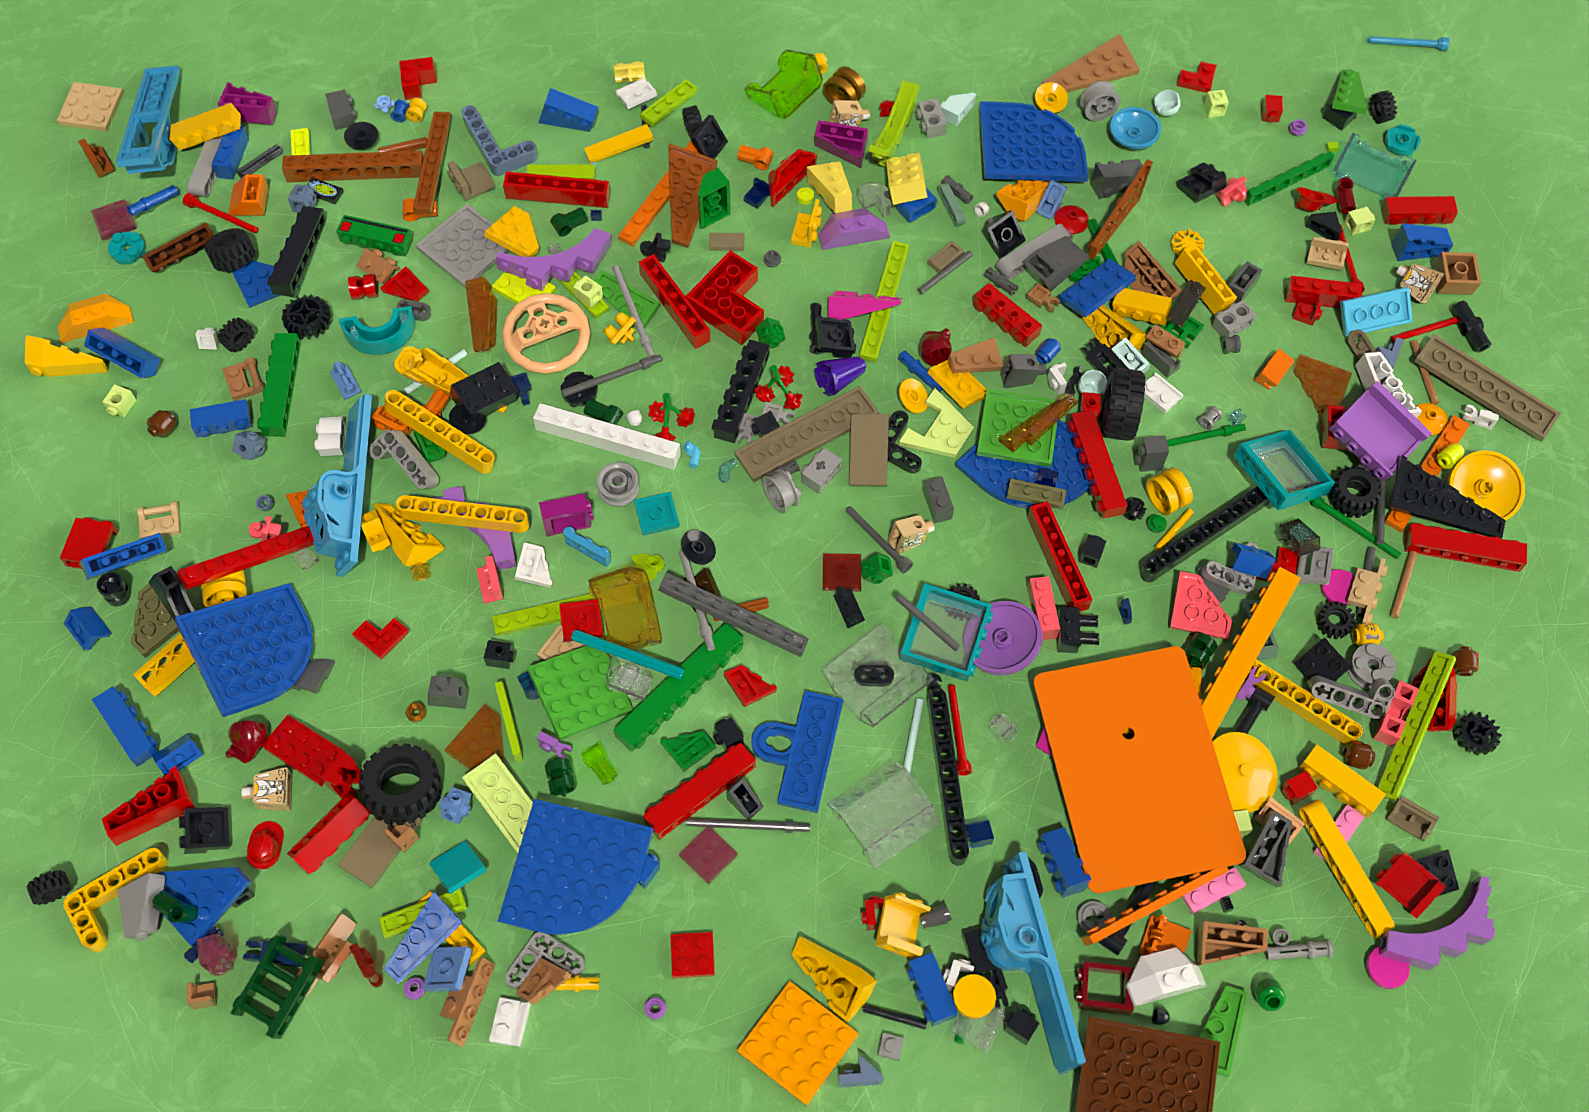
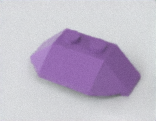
[818,208,890,250]

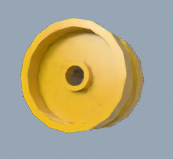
[1146,467,1193,516]
[201,570,248,607]

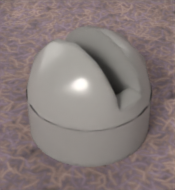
[1273,928,1290,946]

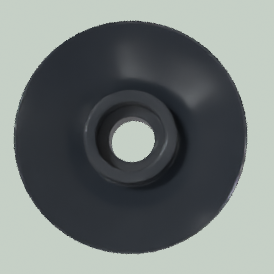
[344,122,378,150]
[449,405,487,434]
[681,530,716,565]

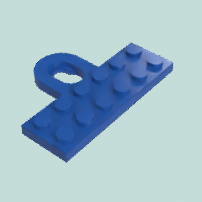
[752,691,844,813]

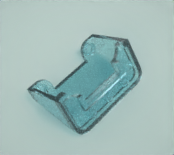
[1333,133,1417,200]

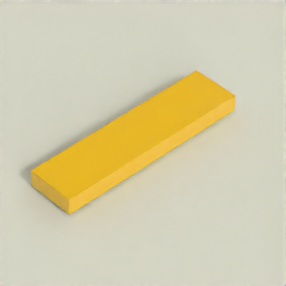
[584,124,654,164]
[416,891,486,966]

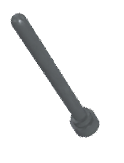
[846,506,914,574]

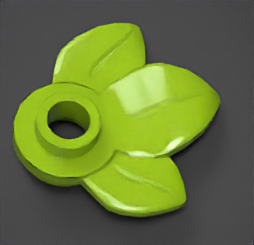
[627,553,665,583]

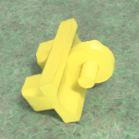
[613,61,645,84]

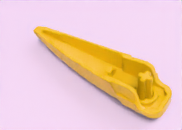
[393,346,507,413]

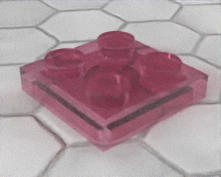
[91,199,137,241]
[679,826,738,885]

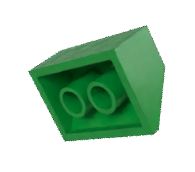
[698,168,731,230]

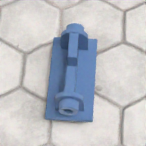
[330,361,361,400]

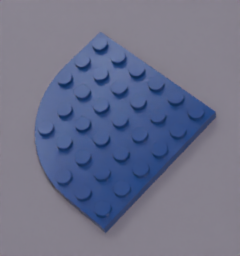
[979,101,1088,182]
[955,419,1114,509]
[175,583,312,717]
[498,799,654,935]

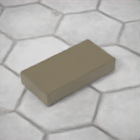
[709,233,744,251]
[927,240,964,273]

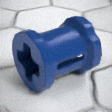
[390,99,409,122]

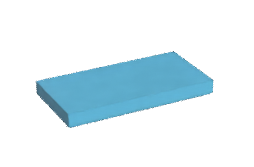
[1340,287,1413,337]

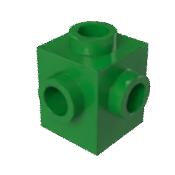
[755,317,786,349]
[861,553,893,584]

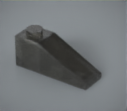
[1166,280,1206,328]

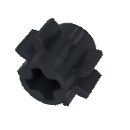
[1124,497,1146,521]

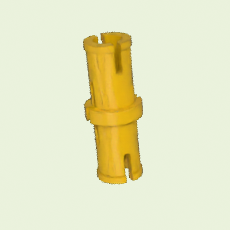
[555,975,600,992]

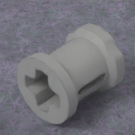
[1198,406,1223,430]

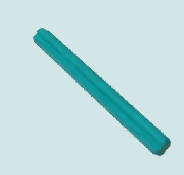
[571,630,684,679]

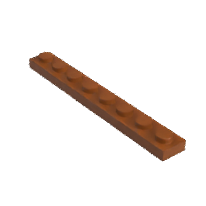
[413,112,452,214]

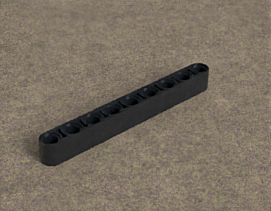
[1140,486,1270,582]
[927,688,969,866]

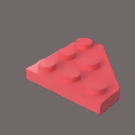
[1169,571,1232,640]

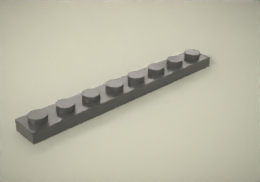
[658,573,809,657]

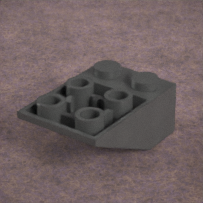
[1023,236,1090,291]

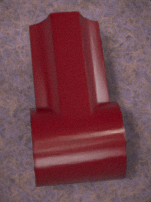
[1333,177,1356,214]

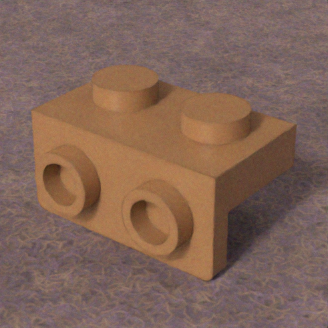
[356,248,400,284]
[1146,324,1186,359]

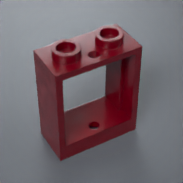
[1075,961,1134,1015]

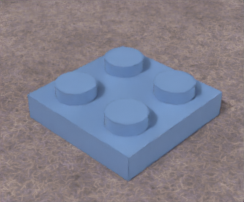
[422,946,472,992]

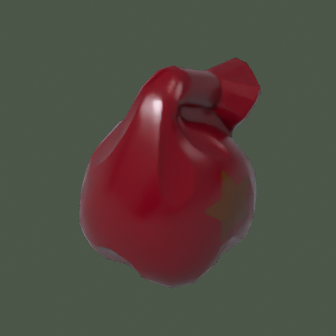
[919,328,952,366]
[225,721,267,764]

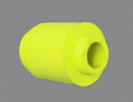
[1437,443,1464,469]

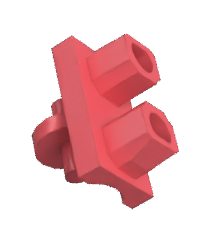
[1216,176,1247,207]
[249,516,282,542]

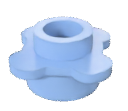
[374,95,395,113]

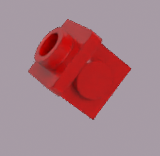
[1292,302,1323,326]

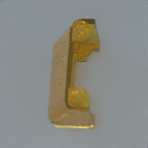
[588,566,662,656]

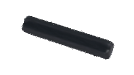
[236,144,282,178]

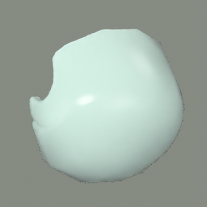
[1154,90,1180,116]
[1078,369,1107,395]

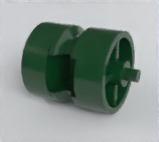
[1184,632,1217,670]
[544,758,576,797]

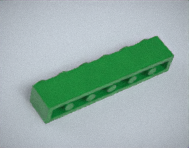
[257,333,301,437]

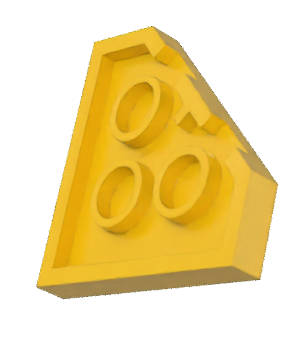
[484,206,539,257]

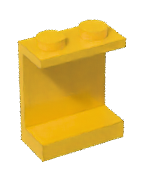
[875,892,931,959]

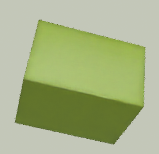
[1325,141,1339,153]

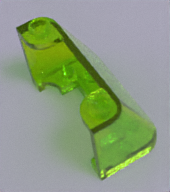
[744,49,823,119]

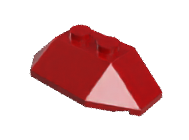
[768,149,817,207]
[1412,658,1457,732]

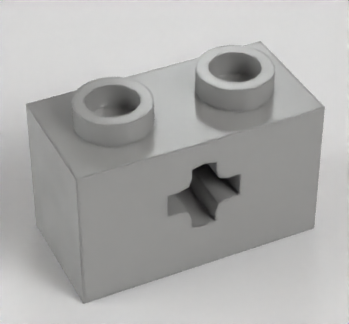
[801,448,842,494]

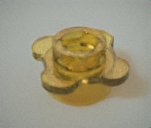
[410,562,431,581]

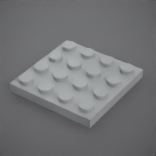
[416,204,510,288]

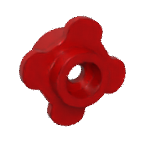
[879,100,895,117]

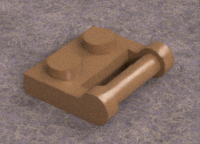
[223,358,264,401]

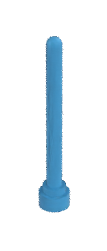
[1368,36,1449,51]

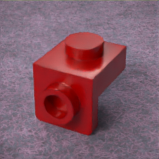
[861,896,884,931]

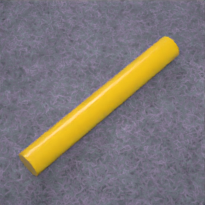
[1154,509,1194,552]

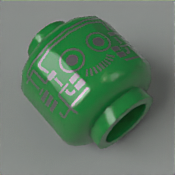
[1254,979,1286,1011]

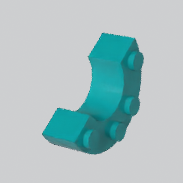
[339,306,415,355]

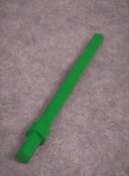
[1167,424,1246,447]
[1310,497,1401,559]

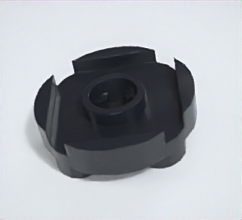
[560,371,598,407]

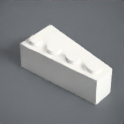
[1355,352,1422,418]

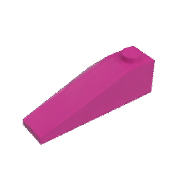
[828,290,903,320]

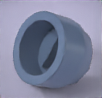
[256,495,273,511]

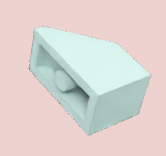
[940,93,976,127]
[1111,337,1150,373]

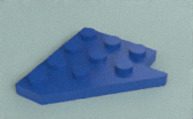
[157,867,251,946]

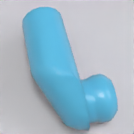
[683,441,701,468]

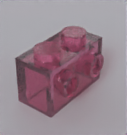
[196,934,235,976]

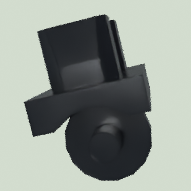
[639,232,670,262]

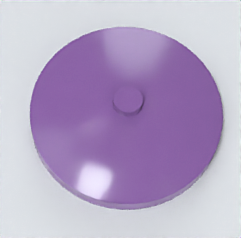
[964,601,1043,676]

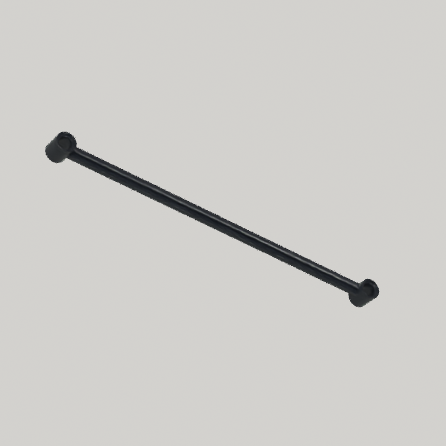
[1100,686,1275,956]

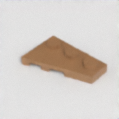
[948,337,1004,373]

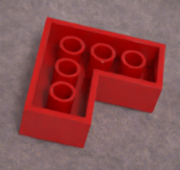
[686,250,764,345]

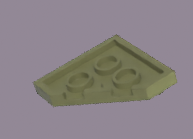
[131,584,179,658]

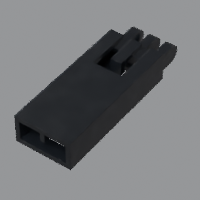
[1081,337,1128,381]
[962,929,1009,1009]

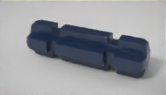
[184,926,223,963]

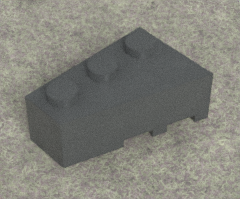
[1090,159,1143,199]
[1239,810,1292,887]

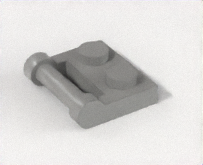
[1296,546,1334,585]

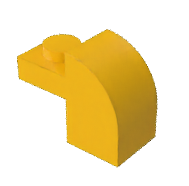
[361,510,391,553]

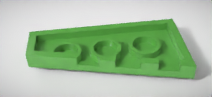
[1332,69,1367,115]
[594,270,661,328]
[1198,985,1248,1077]

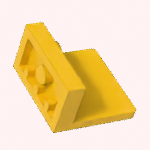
[791,199,822,248]

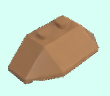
[1125,241,1182,300]

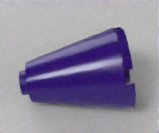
[814,356,866,396]

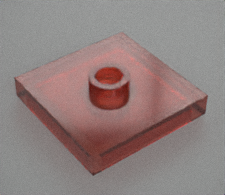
[823,553,861,592]

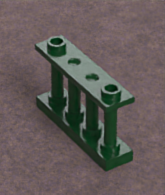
[230,934,326,1039]

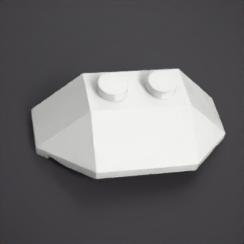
[1126,947,1207,1007]

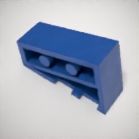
[538,88,598,132]
[1391,223,1453,262]
[1038,827,1091,898]

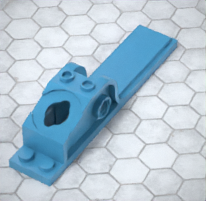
[116,65,181,174]
[302,394,372,577]
[981,852,1086,1074]

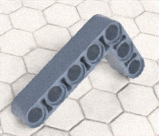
[461,105,538,176]

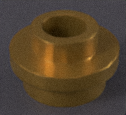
[405,703,426,722]

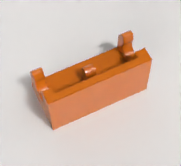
[1254,349,1295,390]
[370,405,413,438]

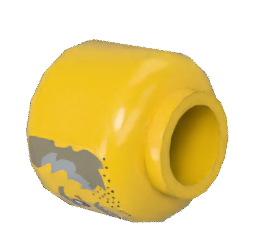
[1352,623,1384,647]

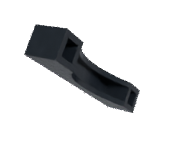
[149,566,195,621]

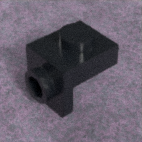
[750,411,780,438]

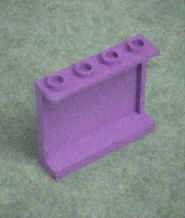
[1329,381,1432,482]

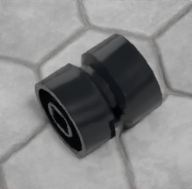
[97,572,131,607]

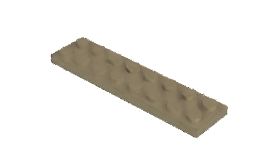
[1414,334,1561,442]
[734,386,880,483]

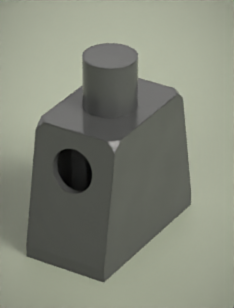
[1000,354,1047,388]
[428,676,469,709]

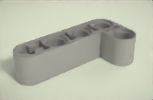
[369,430,439,489]
[1308,676,1395,719]

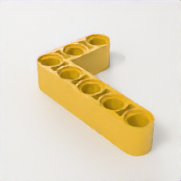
[63,848,168,952]

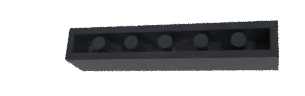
[268,206,326,297]

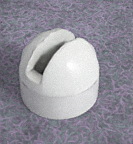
[974,202,990,217]
[626,410,642,426]

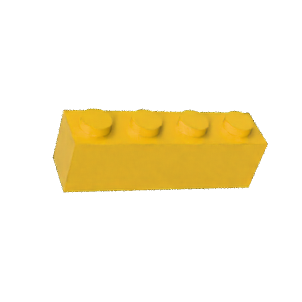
[170,103,241,151]
[1175,245,1237,315]
[1298,745,1386,818]

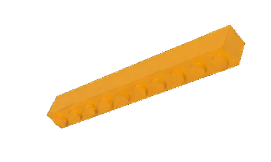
[1200,567,1301,739]

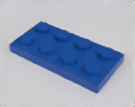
[1059,258,1136,318]

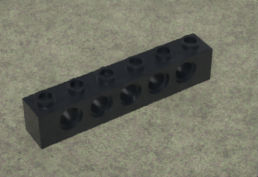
[711,339,770,444]

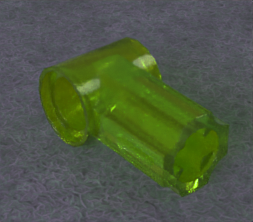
[580,743,618,785]

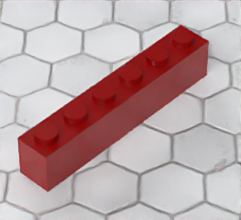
[503,171,611,208]
[638,254,710,349]
[1067,410,1128,519]
[1028,501,1093,612]
[1405,523,1527,572]
[643,743,756,840]

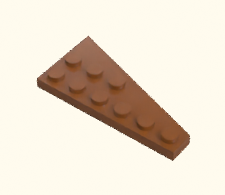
[668,143,718,248]
[1087,159,1153,260]

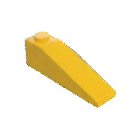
[25,335,109,377]
[374,503,444,567]

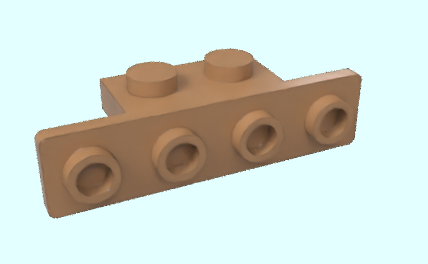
[289,913,356,997]
[440,957,495,1047]

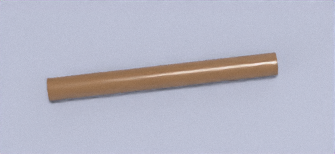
[1410,340,1439,405]
[1391,551,1417,619]

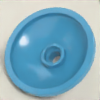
[1110,107,1161,149]

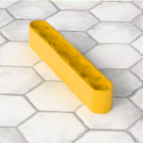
[384,390,495,474]
[396,495,529,533]
[1244,659,1363,745]
[1299,800,1395,938]

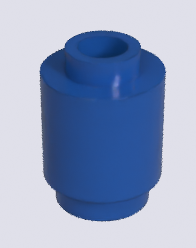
[1035,338,1061,365]

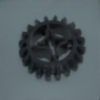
[282,294,332,340]

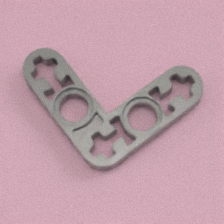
[1201,542,1259,595]
[505,932,585,989]

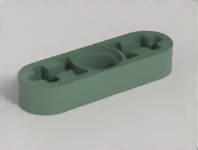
[938,183,965,226]

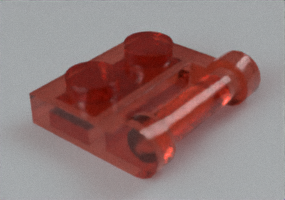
[349,943,384,988]

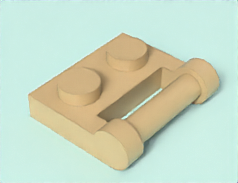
[137,501,181,539]

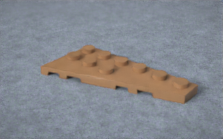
[1042,34,1140,93]

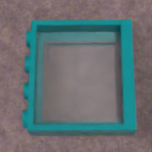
[1233,429,1335,510]
[899,583,994,682]

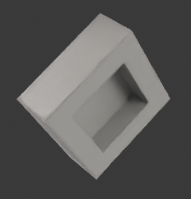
[878,1033,904,1061]

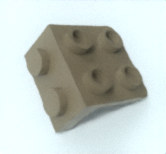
[447,161,495,200]

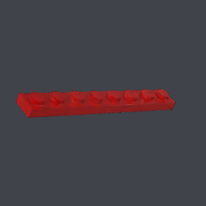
[178,525,323,589]

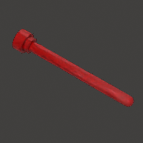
[182,192,258,233]
[1338,224,1365,293]
[948,684,972,776]

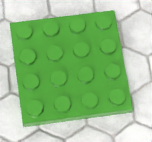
[977,389,1060,467]
[527,646,633,740]

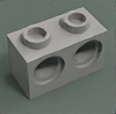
[915,98,947,139]
[1212,300,1257,337]

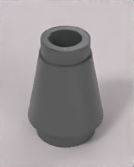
[919,904,952,929]

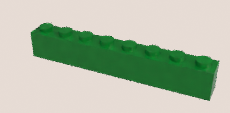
[614,623,743,752]

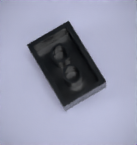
[449,362,519,424]

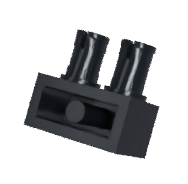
[1057,607,1099,653]

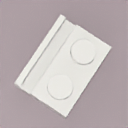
[616,78,657,109]
[1144,373,1183,414]
[489,998,531,1048]

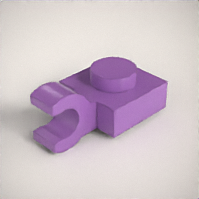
[1236,667,1266,701]
[537,731,572,759]

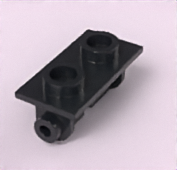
[833,587,865,629]

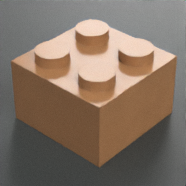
[1433,252,1481,295]

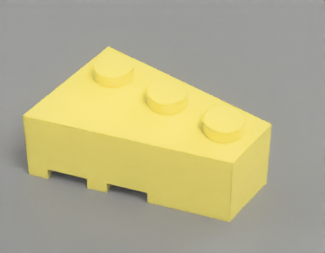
[807,161,852,213]

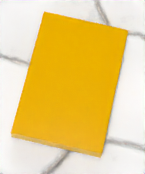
[927,360,987,409]

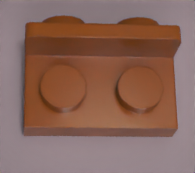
[78,138,114,177]

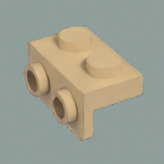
[1307,237,1348,270]

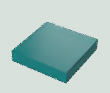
[634,492,680,536]
[429,841,487,894]

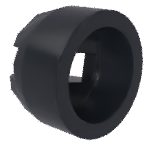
[927,673,942,690]
[1152,1006,1170,1025]

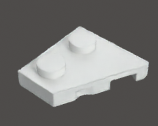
[515,543,552,588]

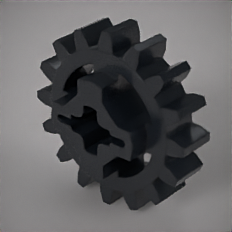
[1455,712,1502,756]

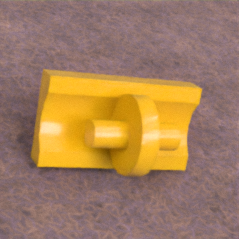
[603,312,636,345]

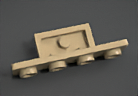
[1347,558,1388,623]

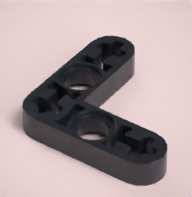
[888,411,922,474]

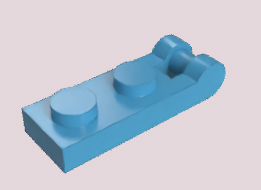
[563,527,611,567]

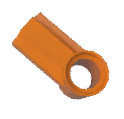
[737,145,774,171]
[403,198,438,222]
[422,390,450,422]

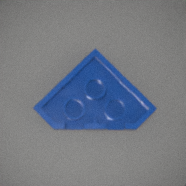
[232,260,300,308]

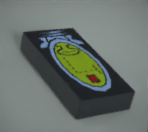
[307,177,344,204]

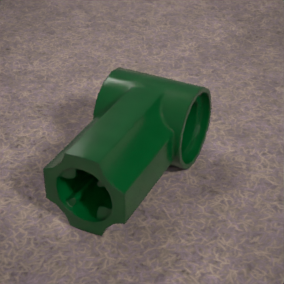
[550,207,588,237]
[583,399,623,425]
[152,891,197,924]

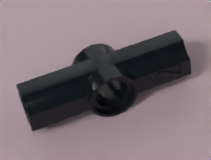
[1451,300,1492,353]

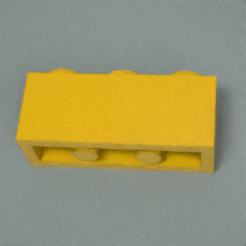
[1113,288,1172,325]

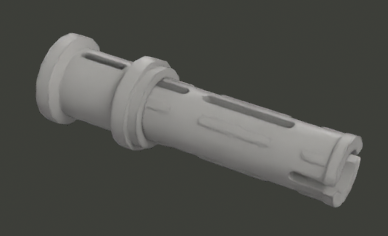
[1265,938,1333,961]

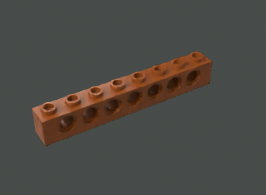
[282,150,424,182]

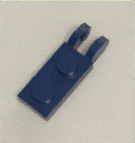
[243,940,307,967]

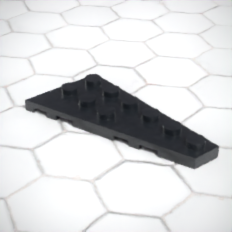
[1389,455,1506,539]

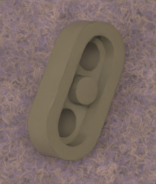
[1348,330,1377,360]

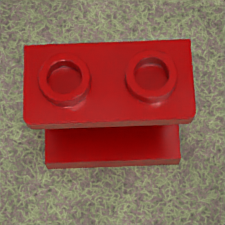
[60,517,118,569]
[1376,851,1446,919]

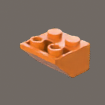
[228,174,269,216]

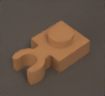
[1026,283,1060,312]

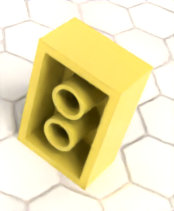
[886,153,928,205]

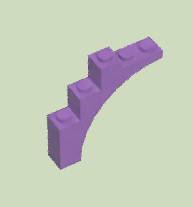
[496,228,611,291]
[407,486,517,570]
[1379,876,1495,970]

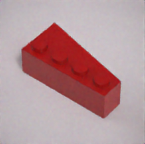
[102,766,195,846]

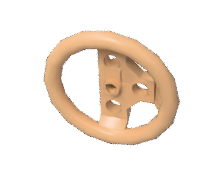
[502,293,591,374]

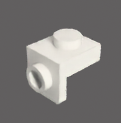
[1047,362,1067,395]
[943,959,974,991]

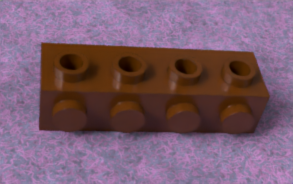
[140,222,214,273]

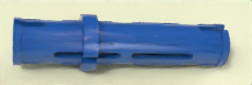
[126,185,179,217]
[898,350,943,392]

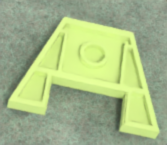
[898,388,974,458]

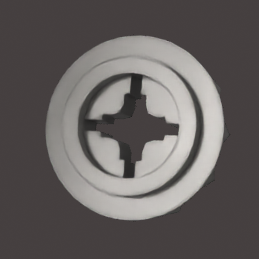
[1077,901,1111,931]

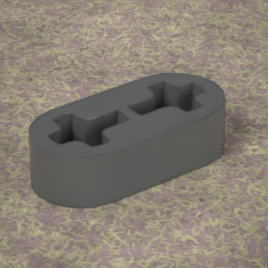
[397,299,431,321]

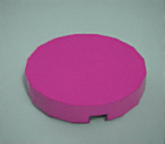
[1321,569,1355,606]
[1366,946,1410,989]

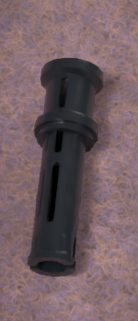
[809,303,824,354]

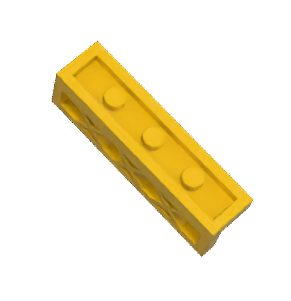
[133,633,195,697]

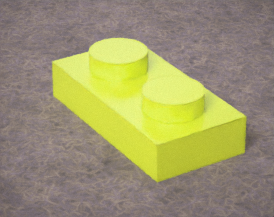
[290,128,310,155]

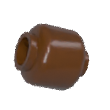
[147,410,176,438]
[1452,646,1479,677]
[1342,741,1375,770]

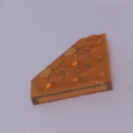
[1293,354,1352,414]
[445,705,505,771]

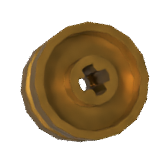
[823,66,866,105]

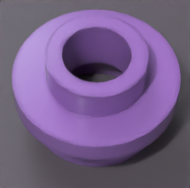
[1289,119,1307,136]
[403,978,425,1000]
[644,997,666,1020]

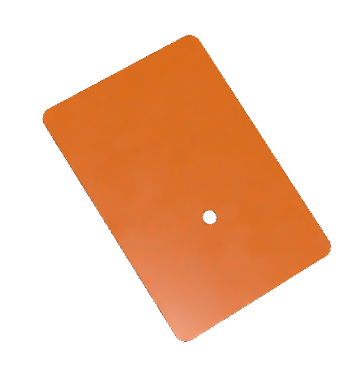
[1034,646,1246,893]

